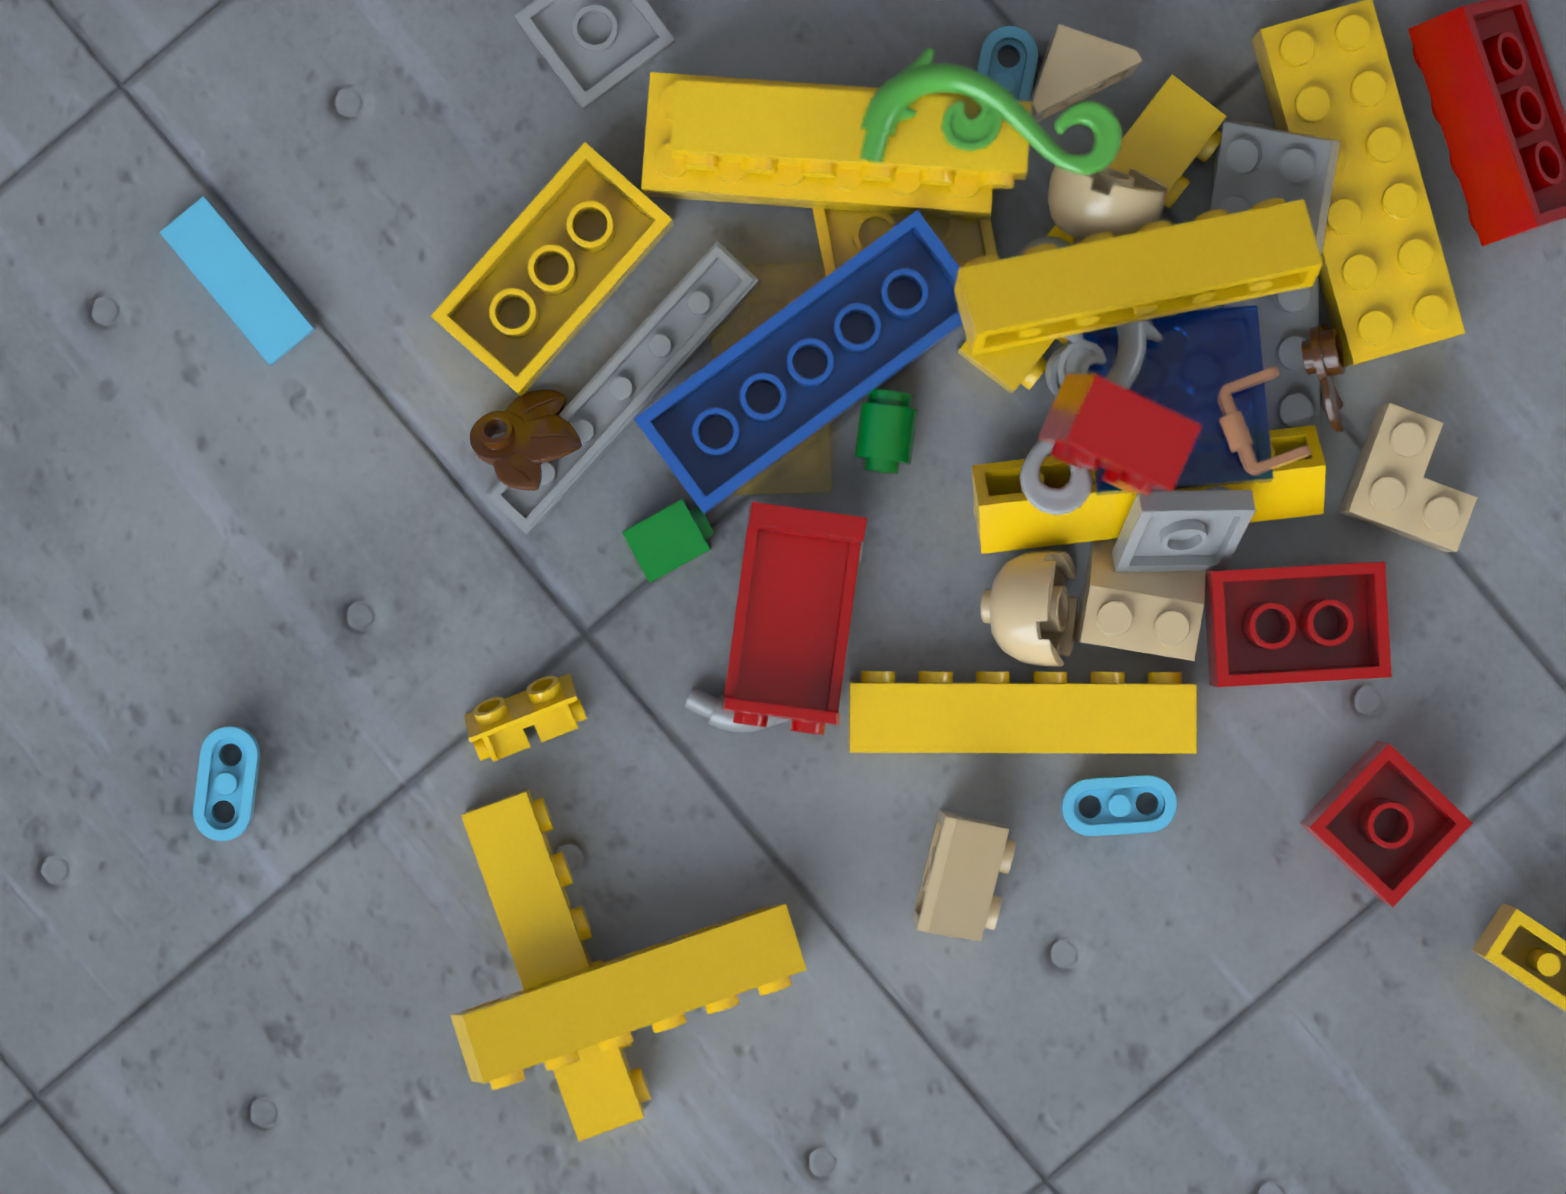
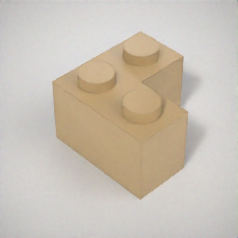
[1338,403,1478,552]

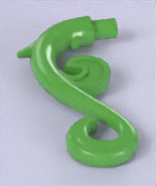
[860,48,1122,175]

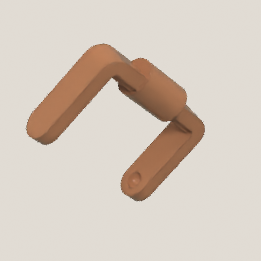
[1217,366,1311,475]

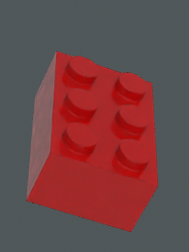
[1205,561,1392,687]

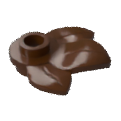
[1301,323,1346,433]
[470,389,582,491]

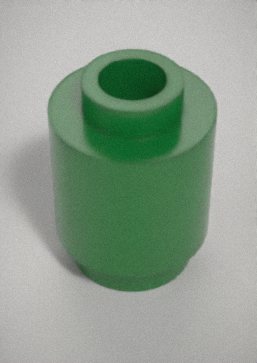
[854,389,918,474]

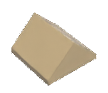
[1030,24,1142,123]

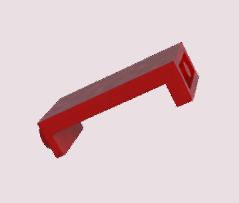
[722,501,867,735]

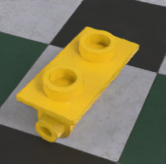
[464,673,587,762]

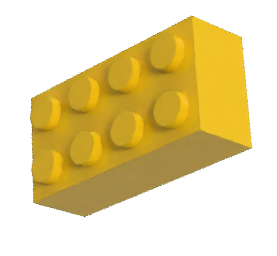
[431,142,673,397]

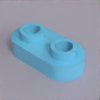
[976,26,1038,101]
[193,726,261,841]
[1060,774,1177,836]

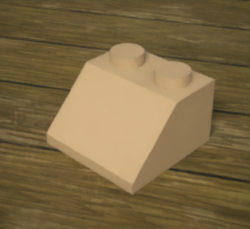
[1074,538,1206,661]
[912,809,1016,941]

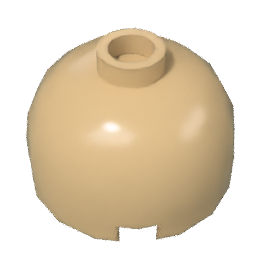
[1048,163,1168,245]
[981,551,1078,667]

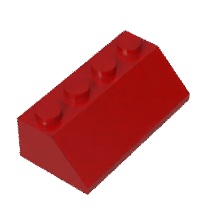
[1408,0,1566,246]

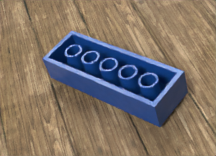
[634,210,963,515]

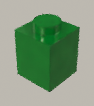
[622,499,715,583]

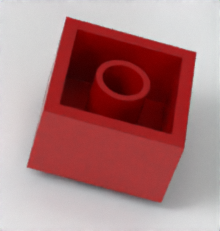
[1037,373,1202,496]
[1299,740,1473,907]

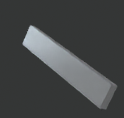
[485,241,762,535]

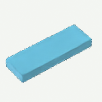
[159,196,316,366]

